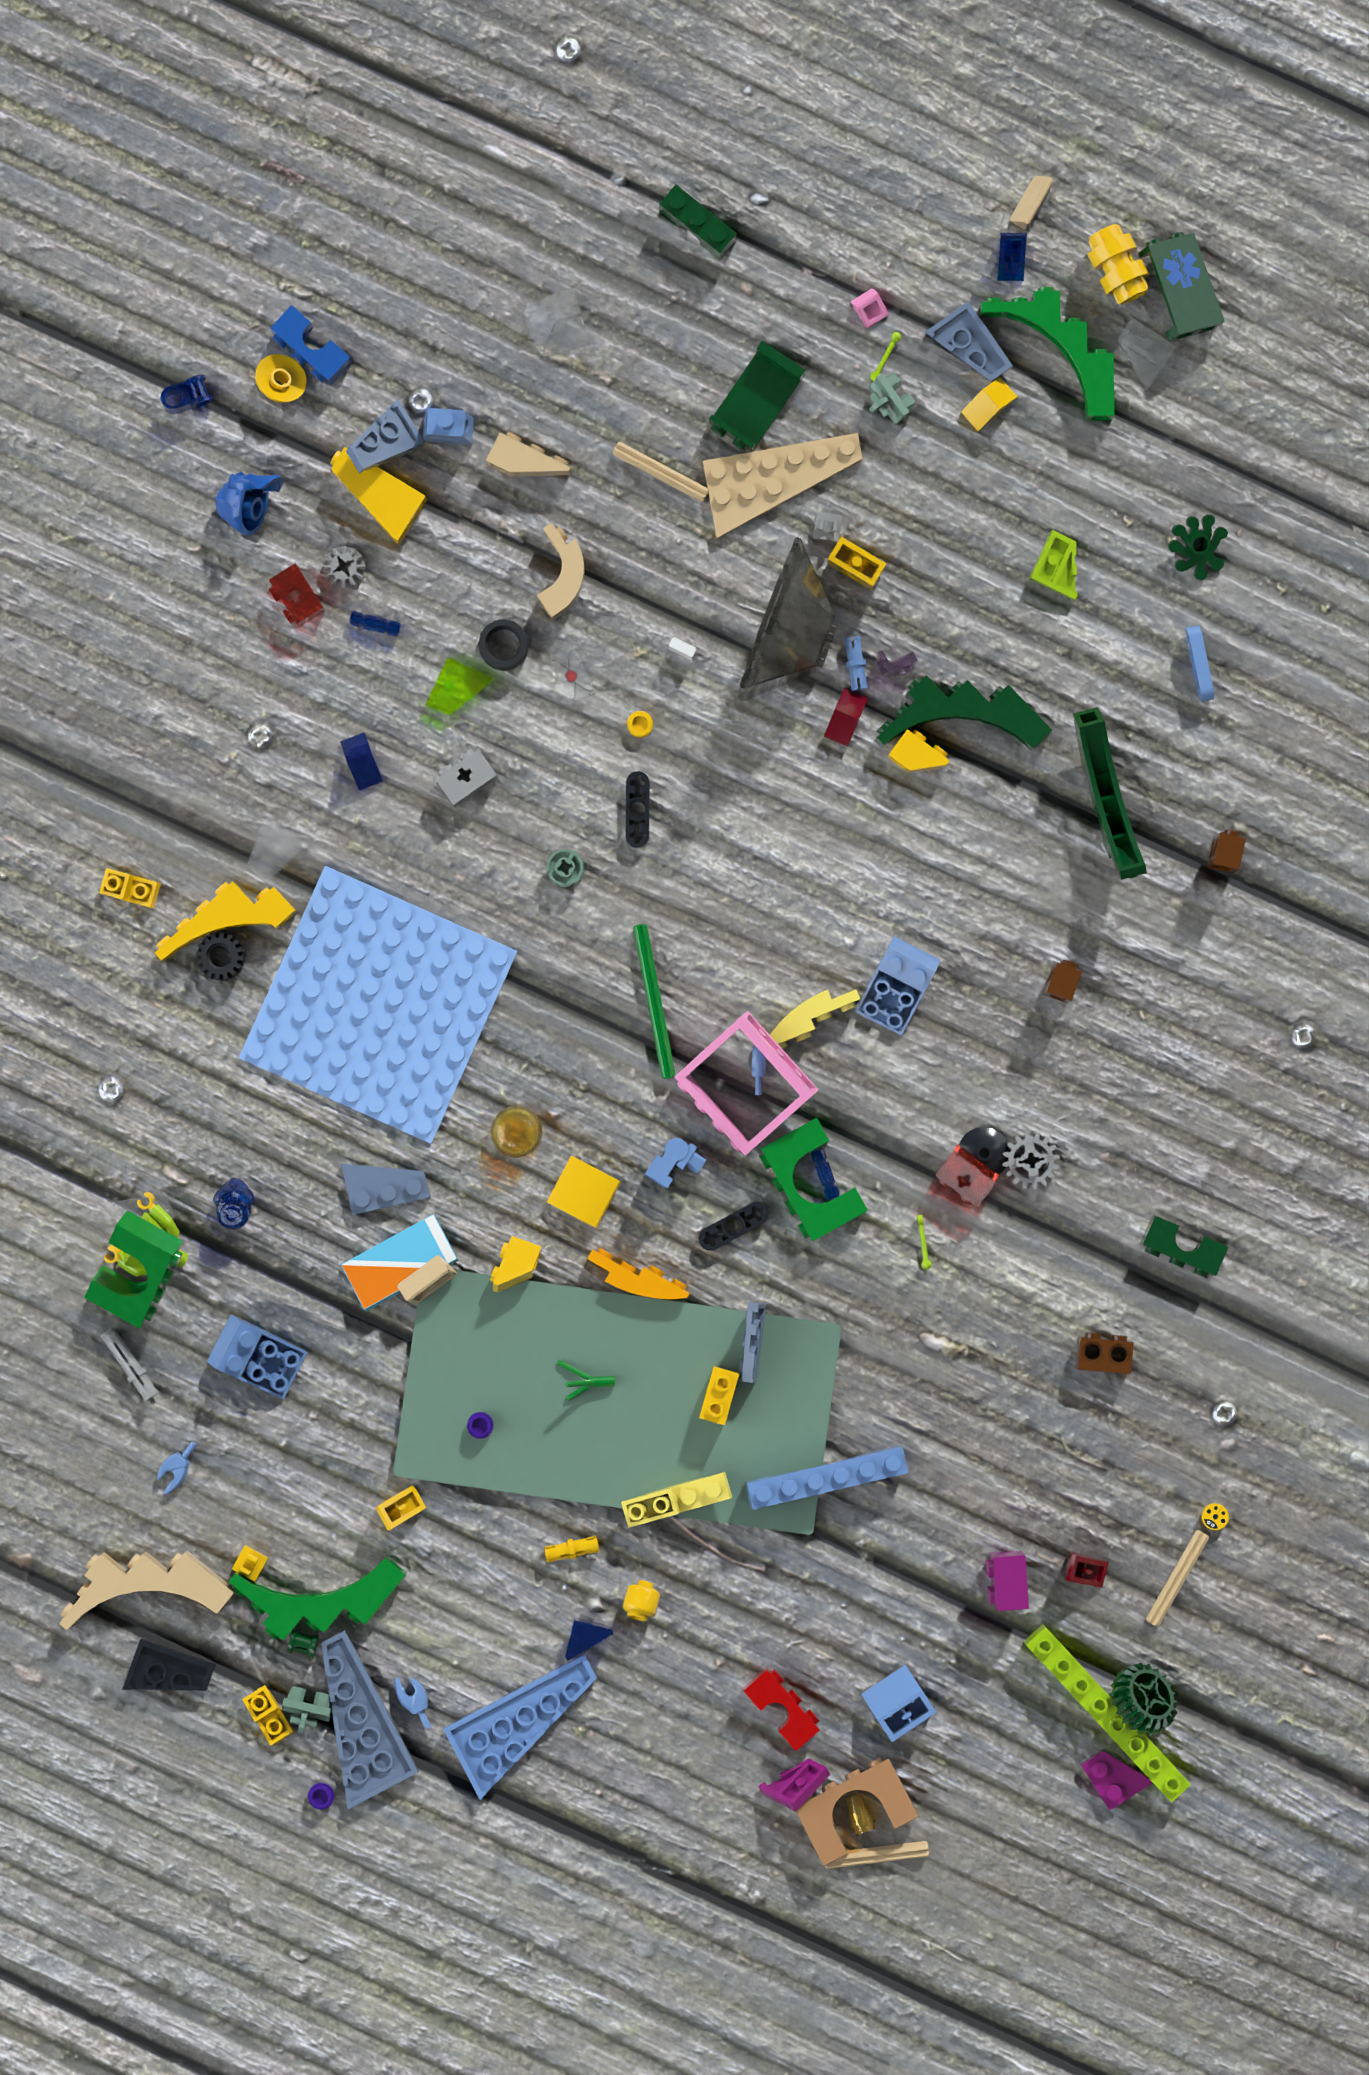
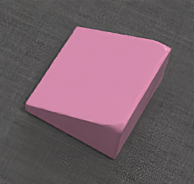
[851,289,889,328]

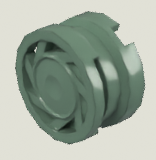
[547,849,584,888]

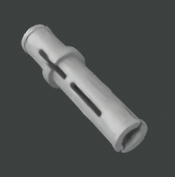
[100,1327,159,1402]

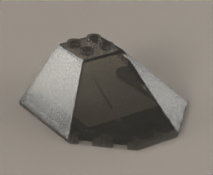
[738,537,838,702]

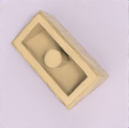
[1010,176,1053,230]
[397,1255,457,1305]

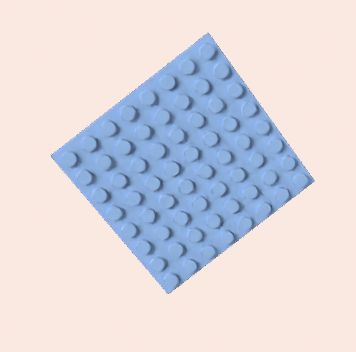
[239,866,518,1144]

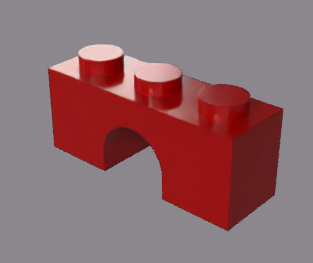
[743,1667,820,1751]

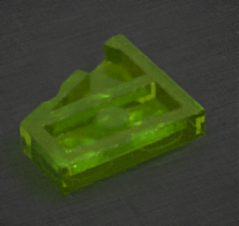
[425,657,494,717]

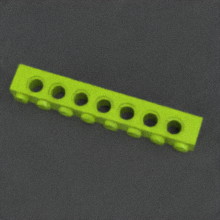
[1024,1624,1191,1803]

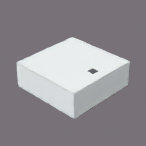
[669,637,696,661]

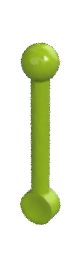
[870,332,901,382]
[917,1215,932,1270]

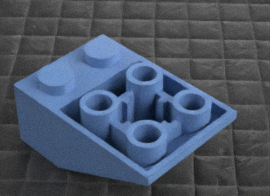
[855,936,941,1036]
[207,1314,307,1399]

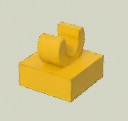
[232,1545,269,1582]

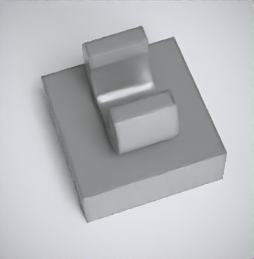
[813,512,843,543]

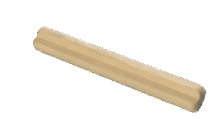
[613,442,708,502]
[1146,1530,1209,1627]
[825,1841,929,1869]

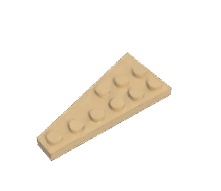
[703,433,863,539]

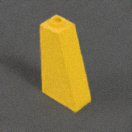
[330,447,427,545]

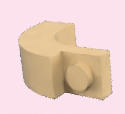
[537,523,585,621]

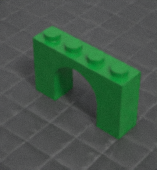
[759,1118,868,1241]
[84,1210,183,1329]

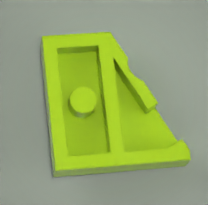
[1029,530,1077,600]

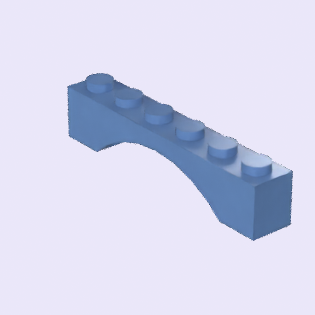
[745,1446,908,1510]

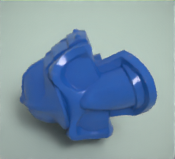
[215,472,283,536]

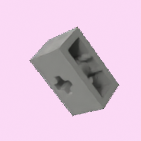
[435,749,498,807]

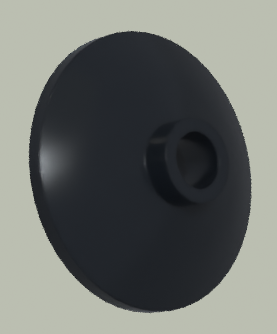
[957,1127,1010,1180]

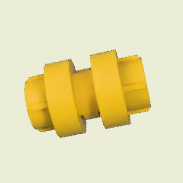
[1088,224,1150,305]

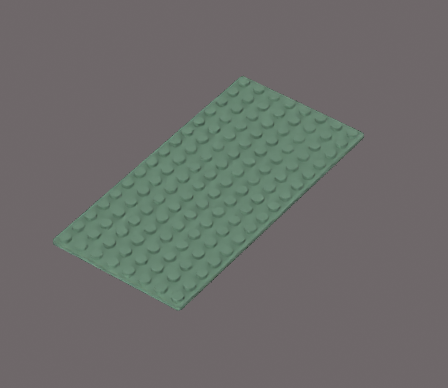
[393,1270,842,1535]

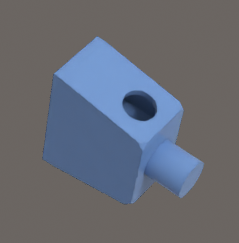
[423,408,474,445]

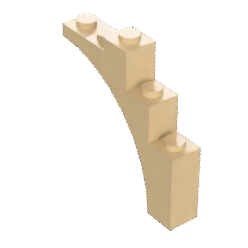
[59,1551,234,1630]

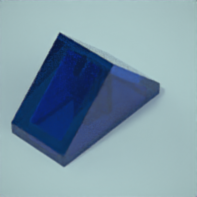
[997,233,1027,281]
[340,732,384,791]
[565,1617,614,1661]

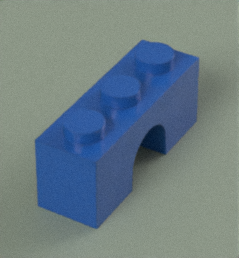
[270,305,352,385]

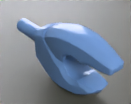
[751,1045,766,1095]
[157,1441,197,1495]
[394,1677,431,1729]

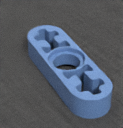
[1185,625,1214,702]

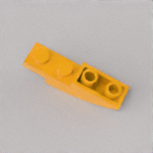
[587,1248,690,1299]

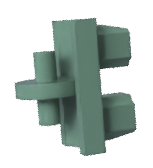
[868,373,916,425]
[282,1686,331,1733]

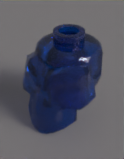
[213,1178,255,1230]

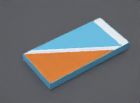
[341,1214,459,1312]

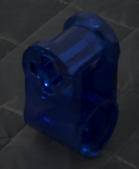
[160,375,214,415]

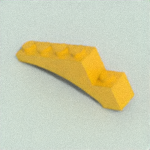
[155,881,297,962]

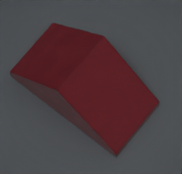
[824,688,868,747]
[1062,1551,1109,1588]

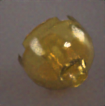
[490,1105,543,1158]

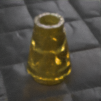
[846,1794,876,1835]

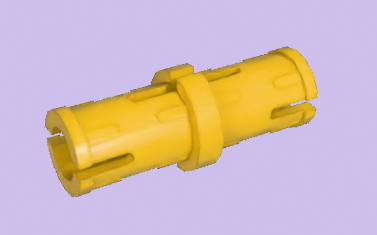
[544,1535,600,1563]

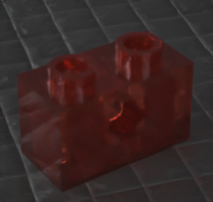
[269,563,325,627]
[935,1144,1000,1207]

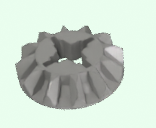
[323,546,365,589]

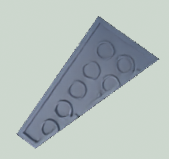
[321,1629,419,1810]

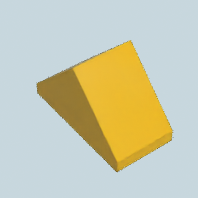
[961,377,1018,432]
[375,1485,426,1531]

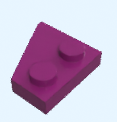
[1080,1750,1152,1811]
[758,1758,831,1812]

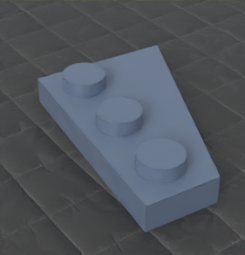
[925,302,1013,382]
[346,399,425,474]
[341,1164,431,1215]
[739,1302,767,1383]

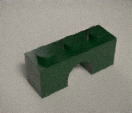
[659,184,737,260]
[1140,1215,1228,1279]

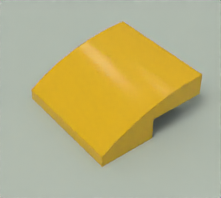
[547,1155,621,1228]

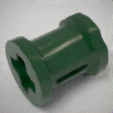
[287,1630,319,1659]

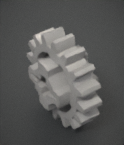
[1002,1132,1060,1189]

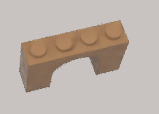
[796,1757,919,1866]

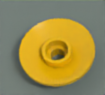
[255,354,307,403]

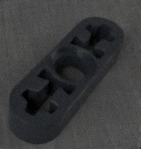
[625,771,650,849]
[698,1202,769,1251]

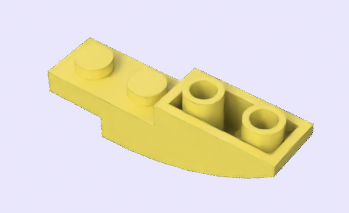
[770,990,860,1048]
[621,1472,732,1528]

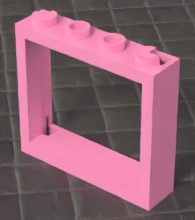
[675,1011,819,1156]

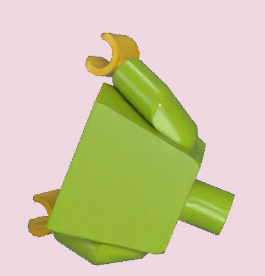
[104,1192,188,1276]

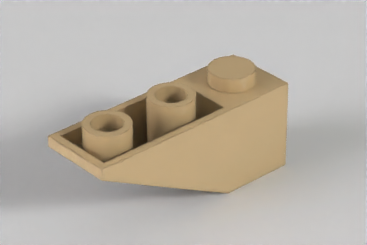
[486,432,571,477]

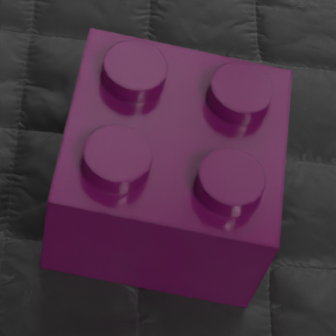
[985,1551,1029,1611]

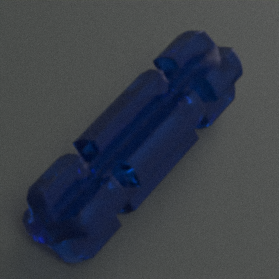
[349,611,401,637]
[811,1148,840,1200]

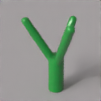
[557,1360,615,1401]

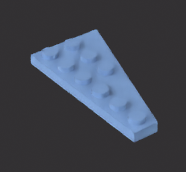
[443,1654,597,1800]

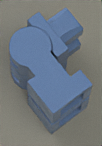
[644,1138,706,1189]

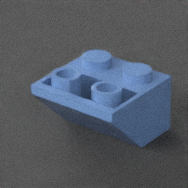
[861,1664,937,1742]

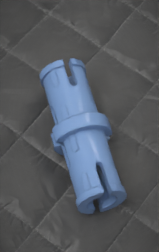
[844,636,868,691]

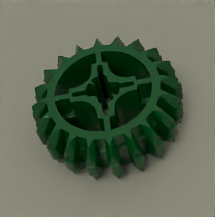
[1110,1663,1179,1736]

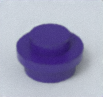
[467,1412,494,1439]
[308,1782,335,1810]

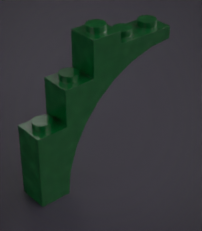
[876,675,1052,751]
[1073,707,1147,880]

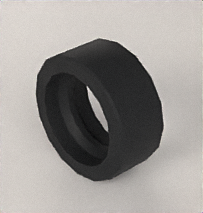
[478,619,529,671]

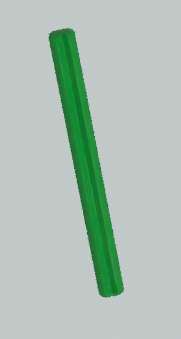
[633,924,676,1079]

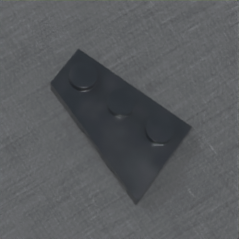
[122,1638,216,1691]

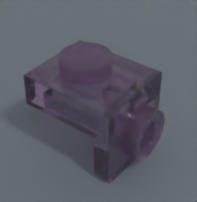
[875,650,918,678]

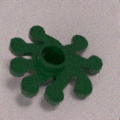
[1168,514,1228,580]

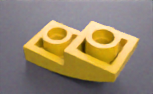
[99,868,161,909]
[242,1685,295,1746]

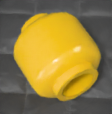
[623,1580,660,1621]

